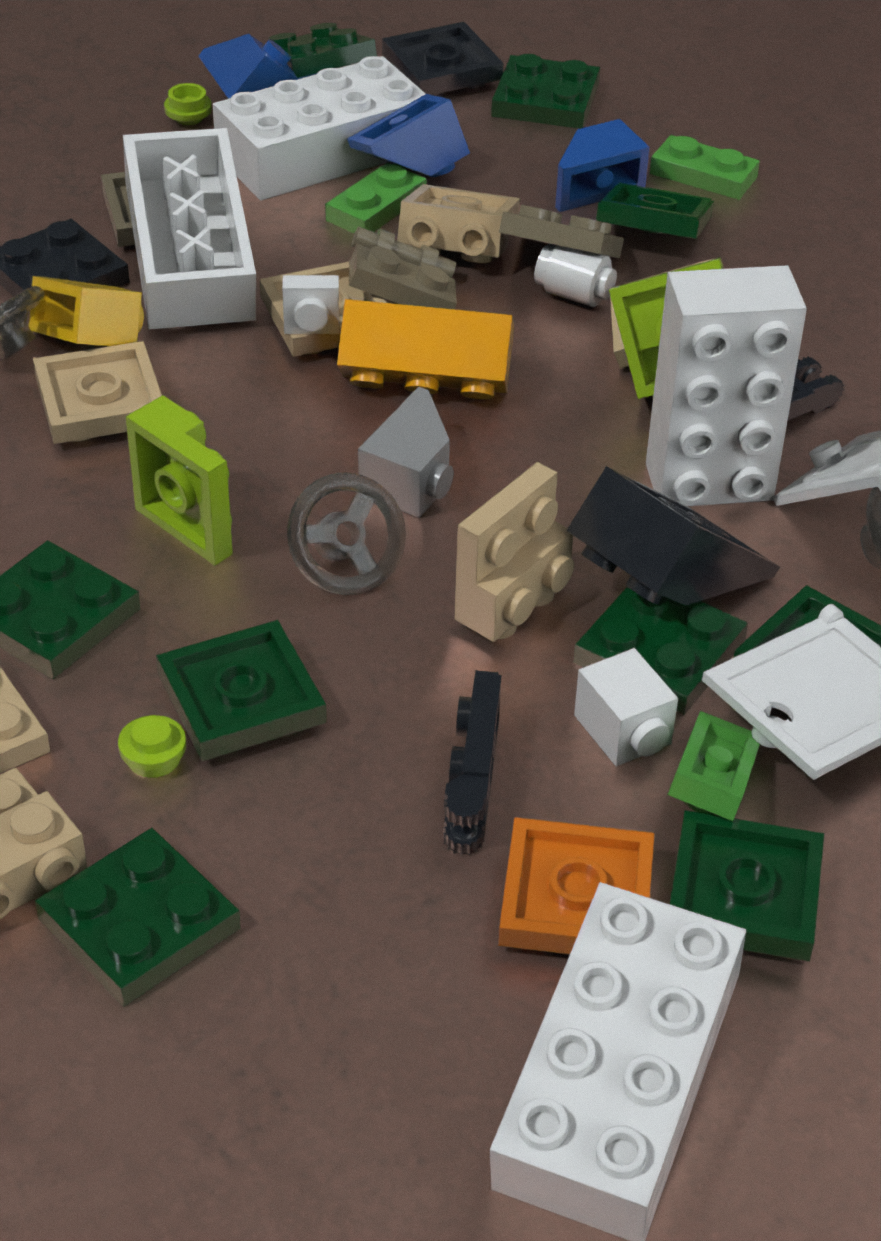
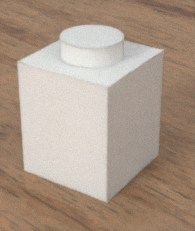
[574,648,678,767]

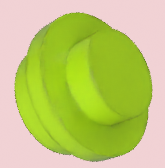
[164,83,212,125]
[118,715,186,778]

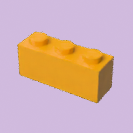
[337,299,514,399]

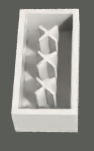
[213,56,426,201]
[123,128,256,330]
[646,265,807,506]
[490,882,746,1241]

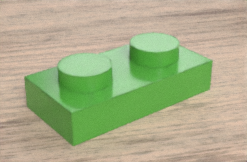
[650,135,760,200]
[325,162,427,233]
[667,711,760,821]

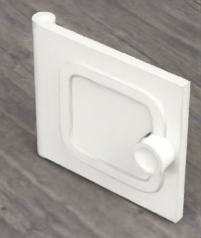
[773,430,881,506]
[702,604,881,780]

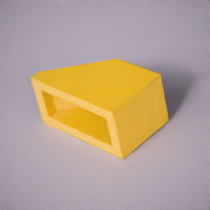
[28,276,144,346]

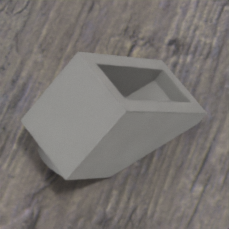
[358,387,454,518]

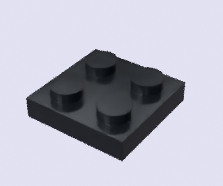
[382,22,504,96]
[0,218,130,310]

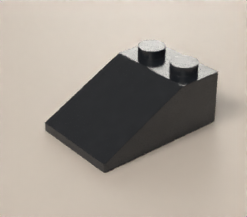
[566,466,780,605]

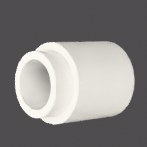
[534,244,617,307]

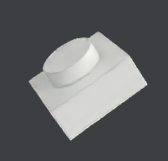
[282,275,339,334]

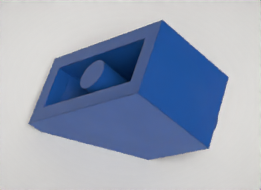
[198,34,298,99]
[347,94,470,177]
[555,119,650,212]

